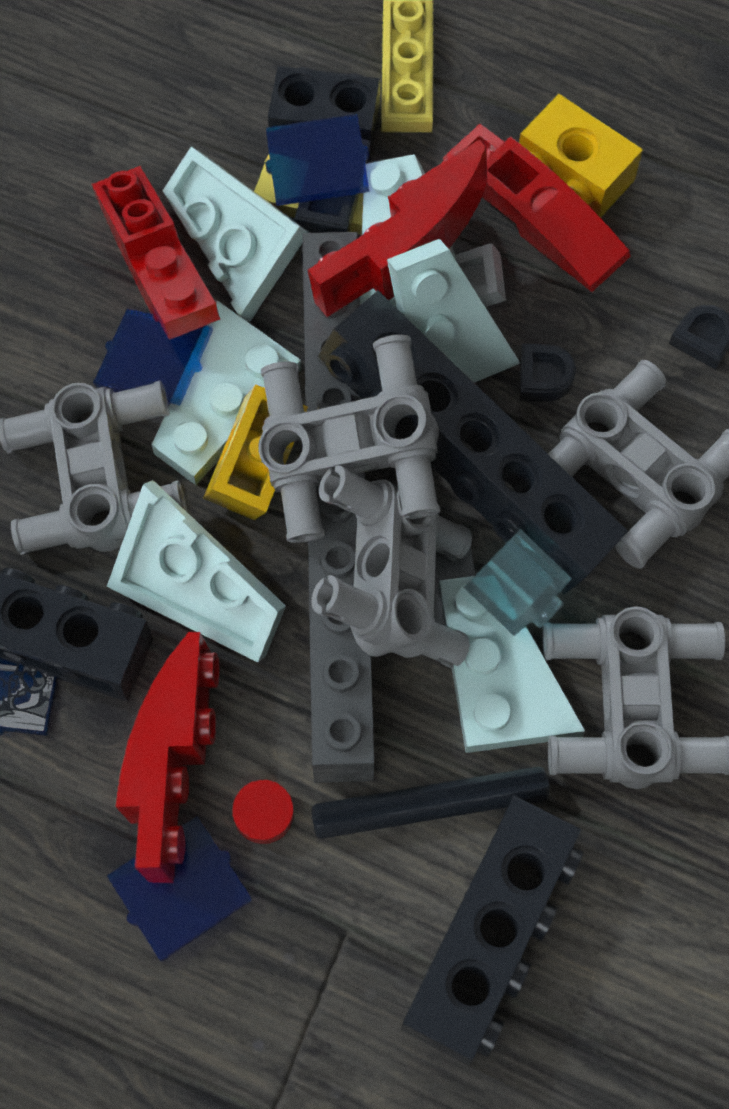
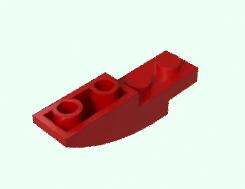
[443,124,631,292]
[307,140,488,317]
[92,166,220,340]
[115,632,220,883]

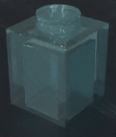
[464,529,572,636]

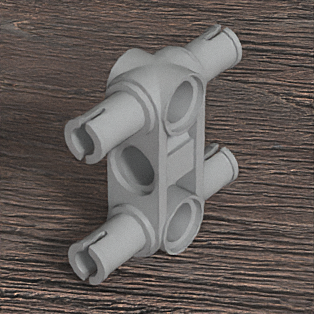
[258,335,440,543]
[548,360,729,569]
[0,380,187,556]
[311,465,472,668]
[543,606,729,789]

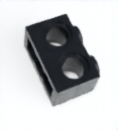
[267,66,380,161]

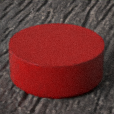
[232,780,294,844]

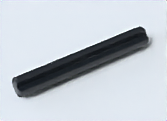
[311,766,550,839]

